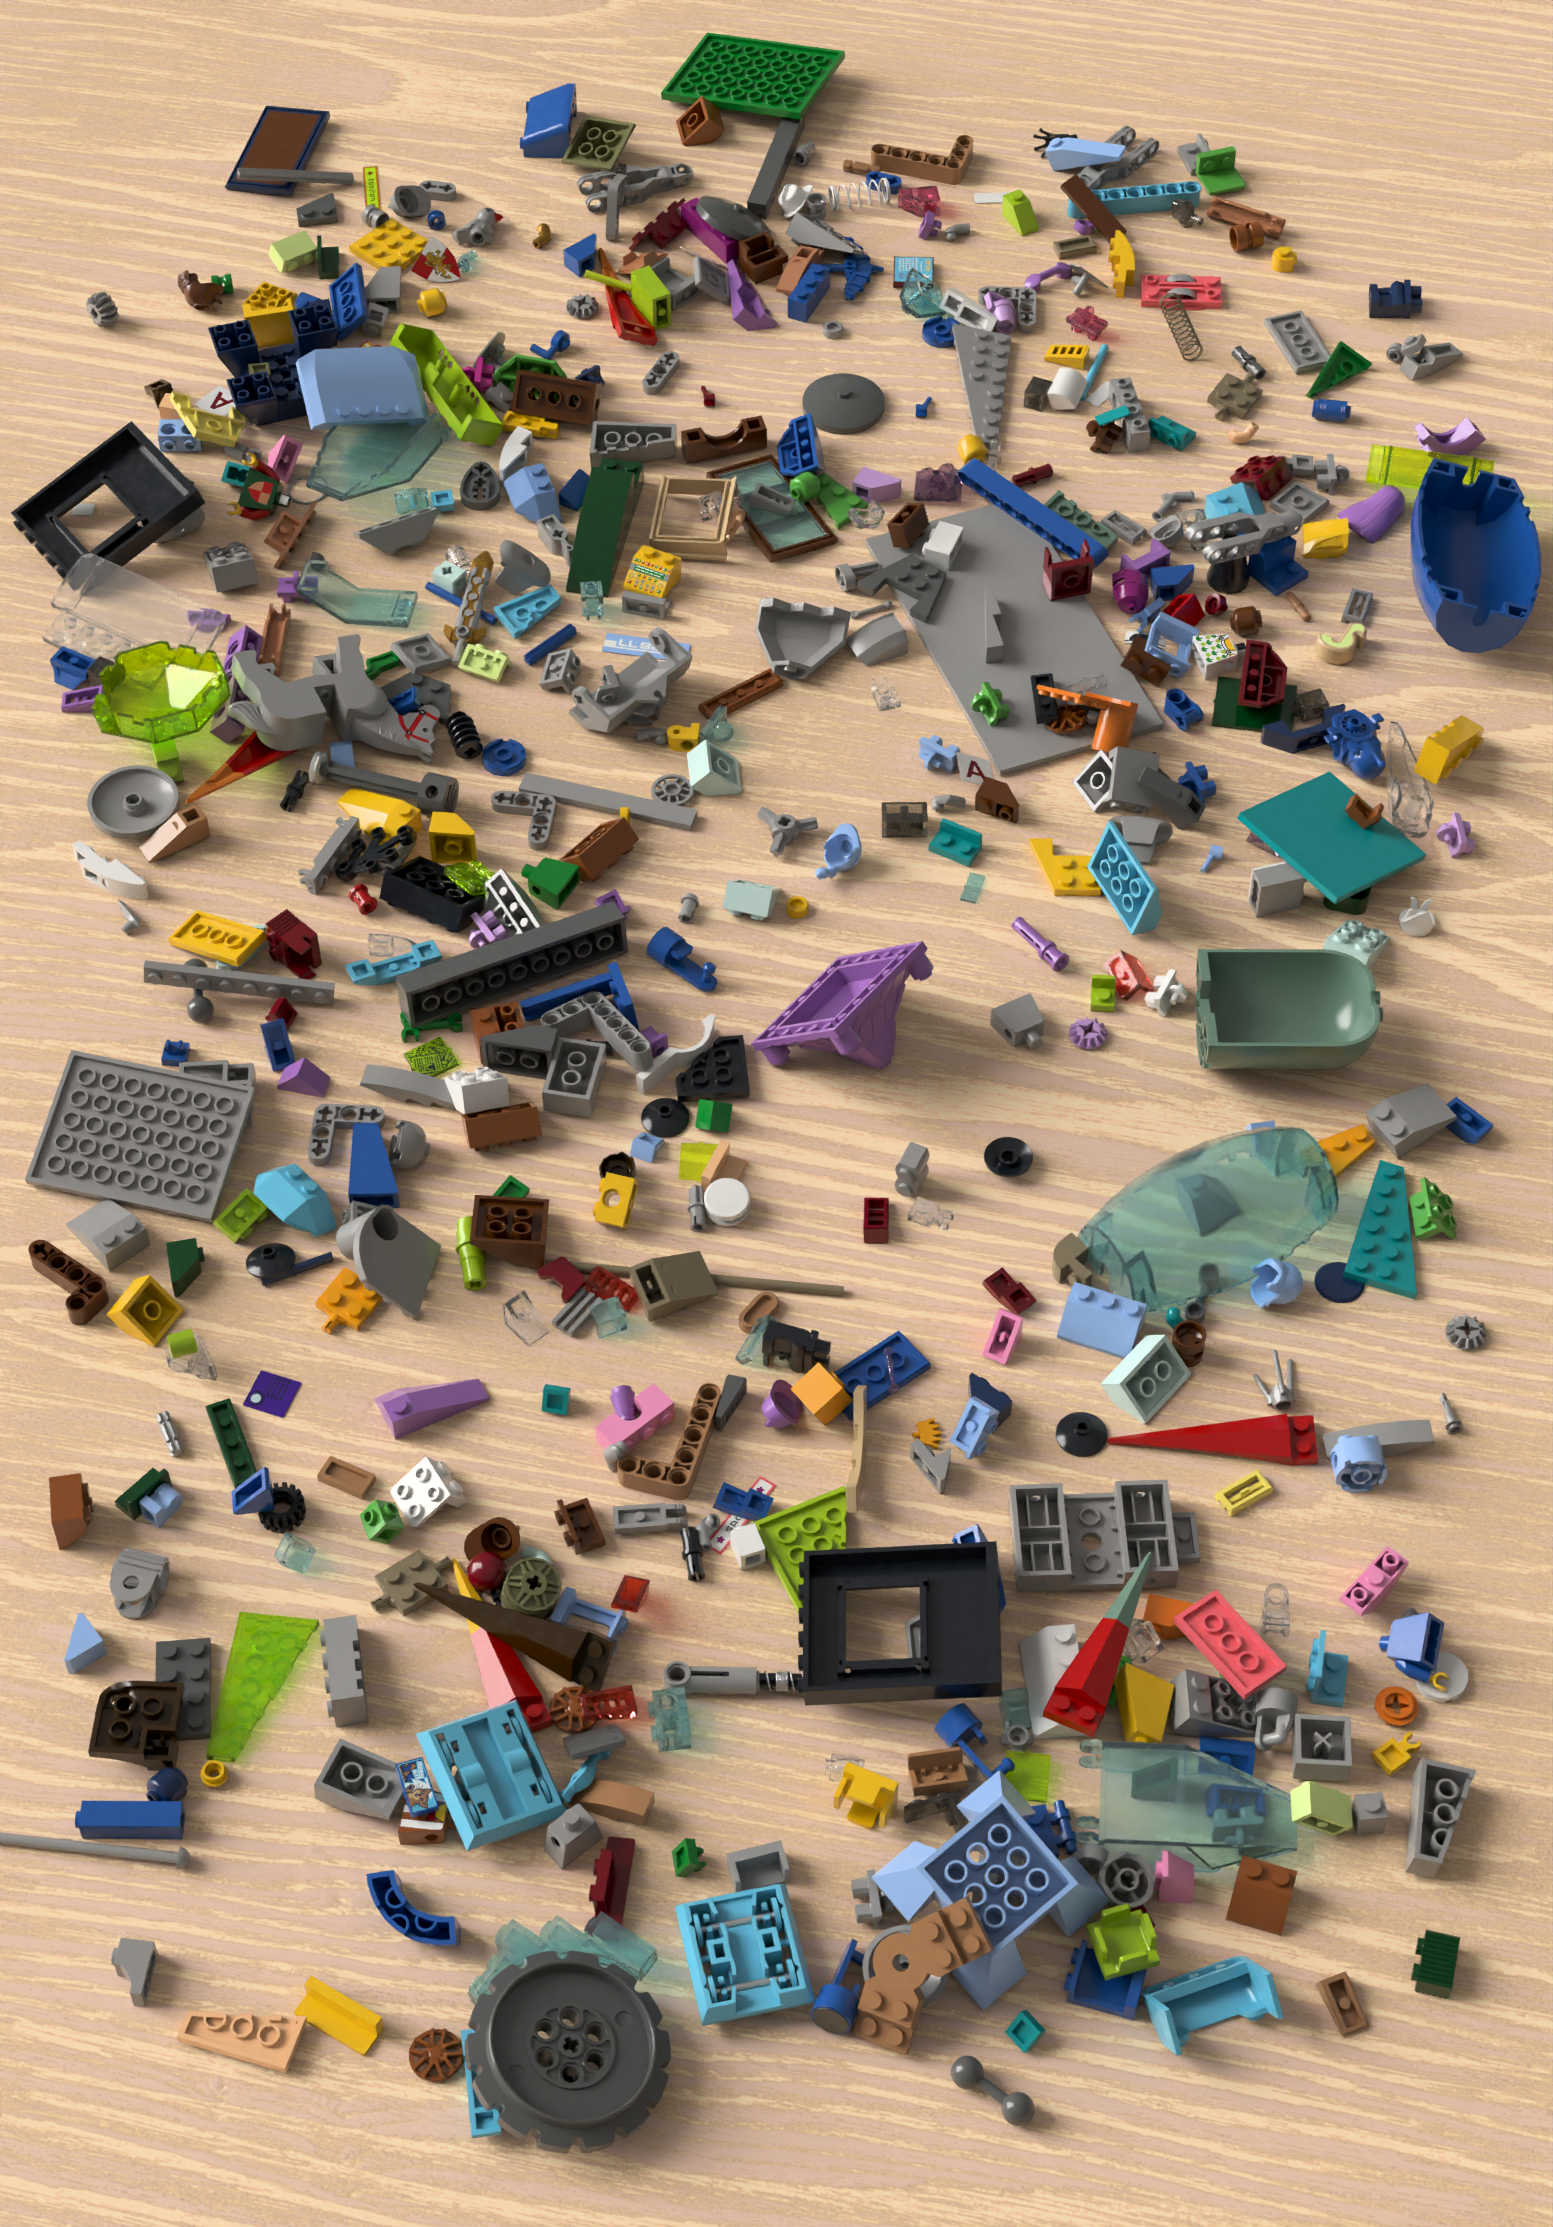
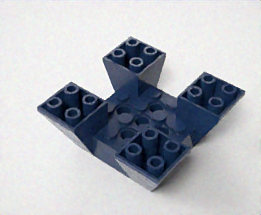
[208,303,338,426]

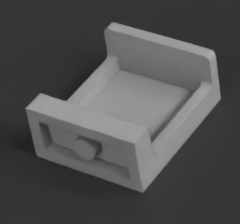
[651,257,701,312]
[1104,746,1160,814]

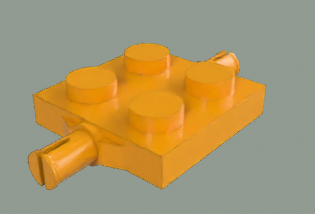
[315,1267,383,1334]

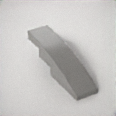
[360,1064,456,1111]
[1323,1420,1435,1461]

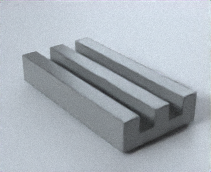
[1101,510,1147,546]
[1341,588,1373,624]
[552,1287,603,1337]

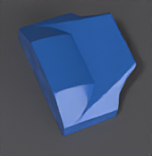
[50,646,100,690]
[1446,1097,1493,1144]

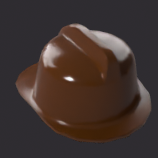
[464,1517,521,1561]

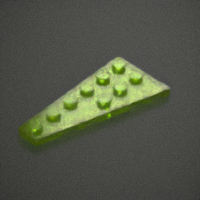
[206,1612,320,1763]

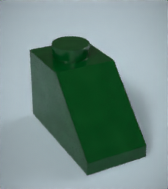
[166,1238,205,1297]

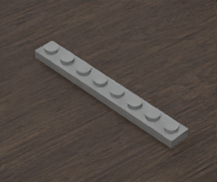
[144,960,335,1005]

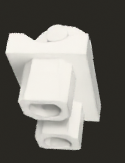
[1145,969,1187,1016]

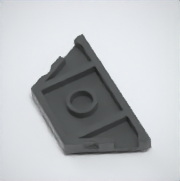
[380,672,451,725]

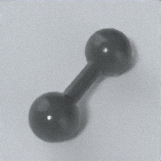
[184,958,214,1023]
[951,2056,1035,2126]

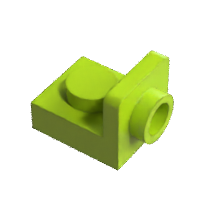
[1090,974,1116,1012]

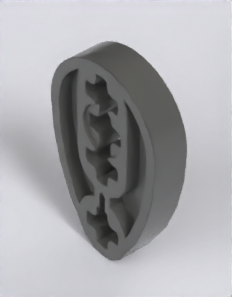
[460,461,500,511]

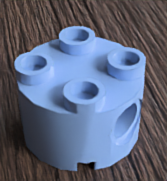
[1330,1435,1387,1493]

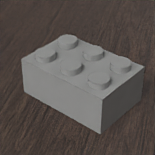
[542,1037,607,1118]

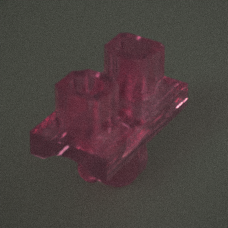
[1066,306,1108,341]

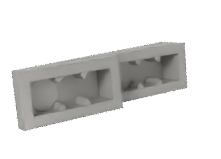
[984,584,1004,663]

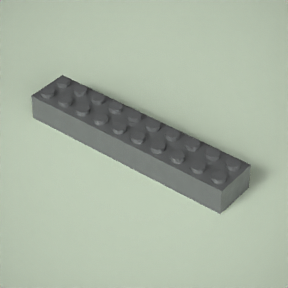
[396,901,628,1028]

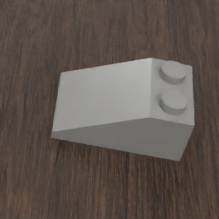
[1366,1083,1457,1159]
[66,1200,150,1272]
[314,1738,403,1820]

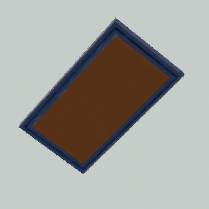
[225,106,330,196]

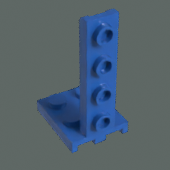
[520,962,640,1032]

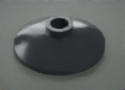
[641,1098,689,1138]
[984,1137,1033,1178]
[246,1243,296,1279]
[1056,1412,1107,1457]

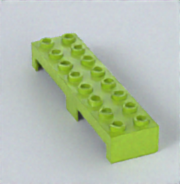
[390,323,503,446]

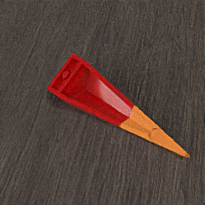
[598,247,658,346]
[186,731,298,804]

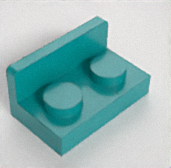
[1148,415,1196,451]
[929,818,983,867]

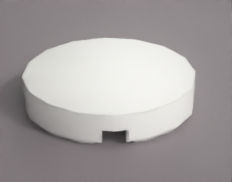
[1414,1651,1469,1703]

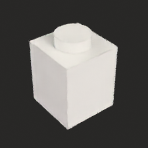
[730,1523,766,1570]

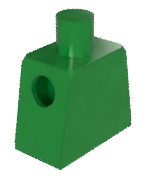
[521,857,580,910]

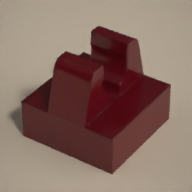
[265,997,298,1031]

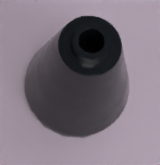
[1207,534,1250,594]

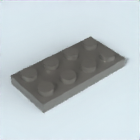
[155,1638,211,1741]

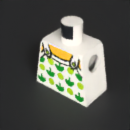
[1191,633,1246,680]

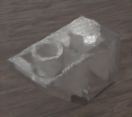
[165,1330,218,1381]
[1123,1618,1164,1664]

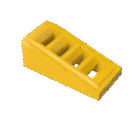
[1044,345,1090,369]

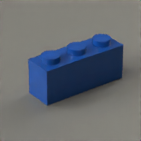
[788,263,831,323]

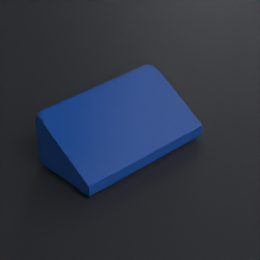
[558,469,589,511]

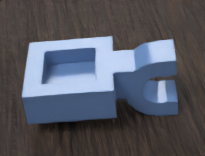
[1128,597,1165,633]

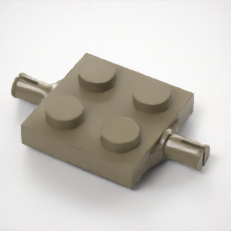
[1207,373,1263,420]
[370,1549,453,1617]

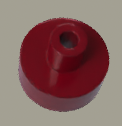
[1205,593,1228,616]

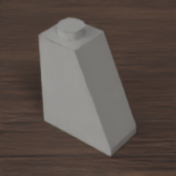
[365,266,402,314]

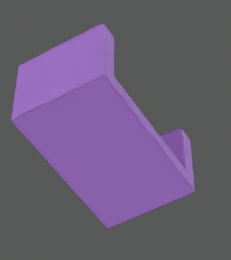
[1120,539,1171,579]

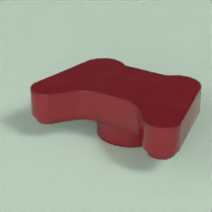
[537,1257,586,1304]

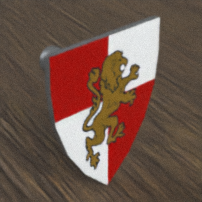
[411,236,461,282]

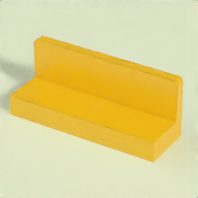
[294,1976,384,2056]

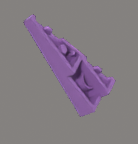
[727,258,778,331]

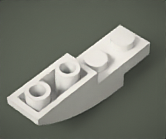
[72,840,149,900]

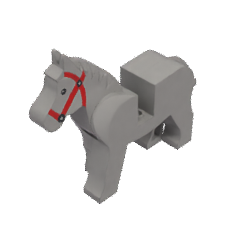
[228,634,440,763]

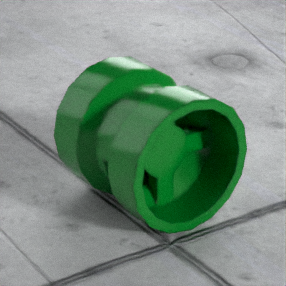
[211,273,234,294]

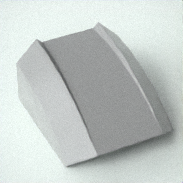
[846,612,908,666]

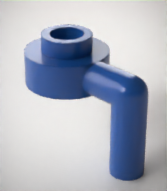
[530,330,570,360]

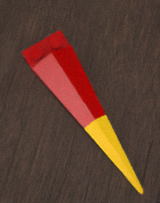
[452,1557,553,1733]

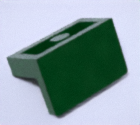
[317,235,339,279]
[115,1468,172,1521]

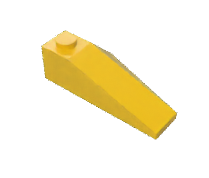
[337,787,422,849]

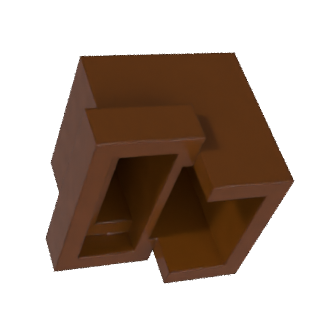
[739,231,788,285]

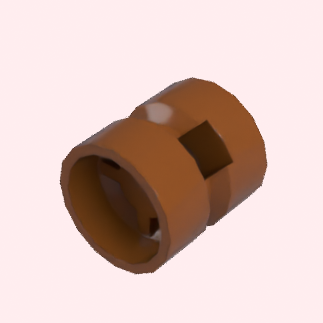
[1229,221,1264,251]

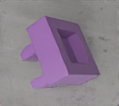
[919,211,942,240]

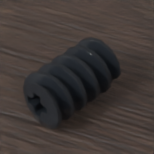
[445,711,483,759]

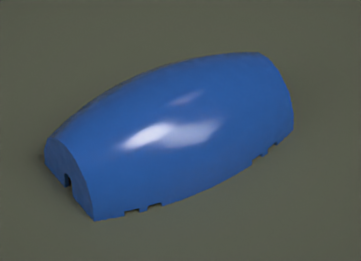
[1411,458,1541,653]

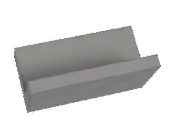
[622,591,671,620]

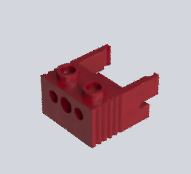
[1042,539,1094,601]
[265,909,322,980]

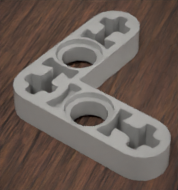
[606,174,628,241]
[978,286,1036,334]
[491,791,556,851]
[308,1104,385,1167]

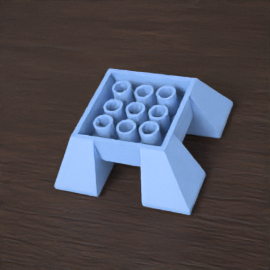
[871,1770,1109,2011]

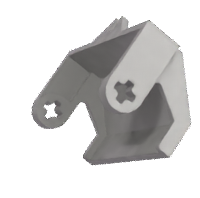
[569,627,693,733]

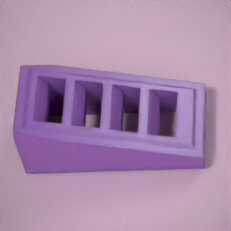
[61,685,110,712]

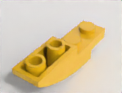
[1108,230,1135,298]

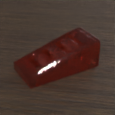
[585,1265,639,1313]
[611,1575,650,1613]
[578,1685,637,1721]

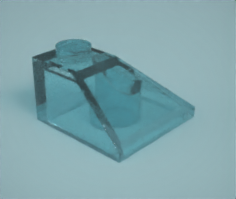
[899,268,947,318]

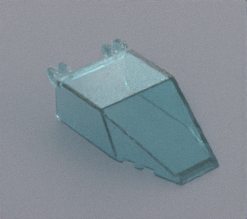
[306,412,451,501]
[1076,1739,1297,1873]

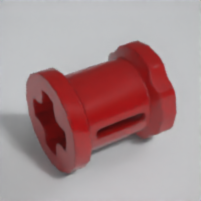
[349,884,378,915]

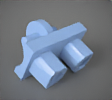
[919,734,960,773]

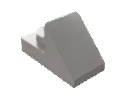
[910,1439,952,1494]

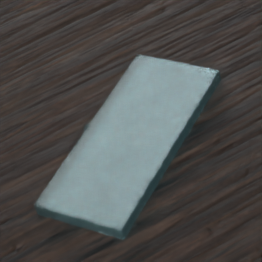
[960,872,986,904]

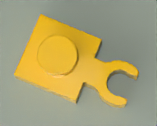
[1371,1732,1421,1777]

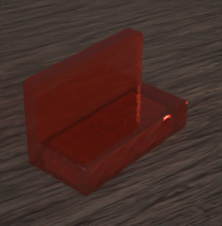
[1103,950,1154,1001]

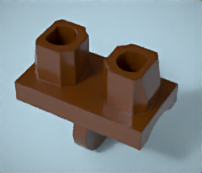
[1086,420,1123,453]

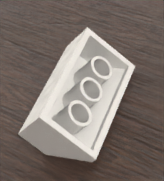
[1019,1624,1088,1740]

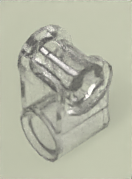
[1260,1583,1290,1637]

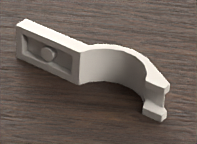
[636,1014,716,1095]

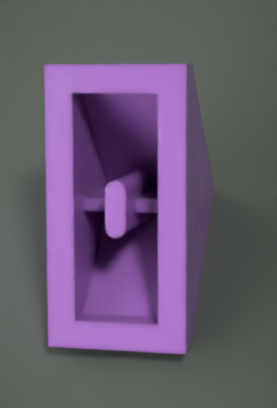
[277,1057,331,1098]

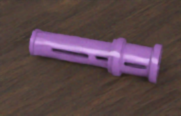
[1011,917,1069,972]

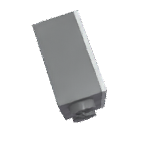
[1248,861,1307,918]

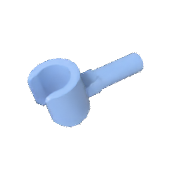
[1200,845,1224,873]

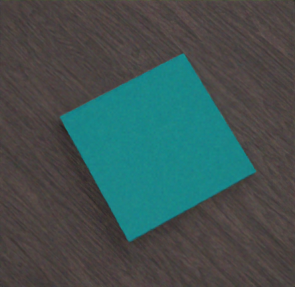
[1237,771,1427,904]

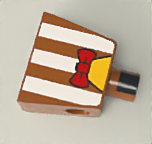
[398,1791,457,1845]

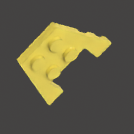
[169,391,247,448]

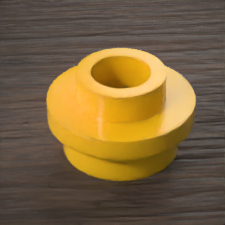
[200,1760,228,1788]

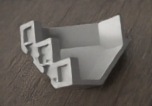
[755,598,851,679]

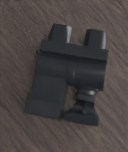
[762,1320,831,1375]

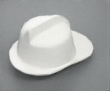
[778,184,813,218]

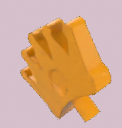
[912,1418,942,1449]

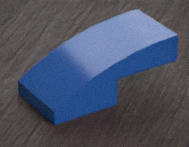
[712,1482,774,1521]

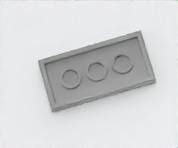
[1264,310,1330,375]

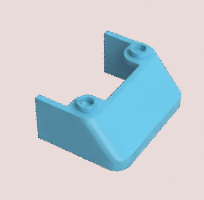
[1141,1956,1284,2055]

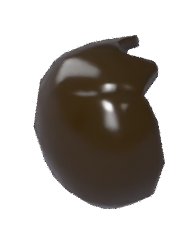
[599,1152,636,1179]

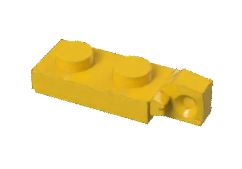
[501,411,559,439]

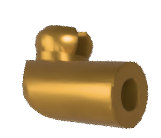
[532,223,551,249]

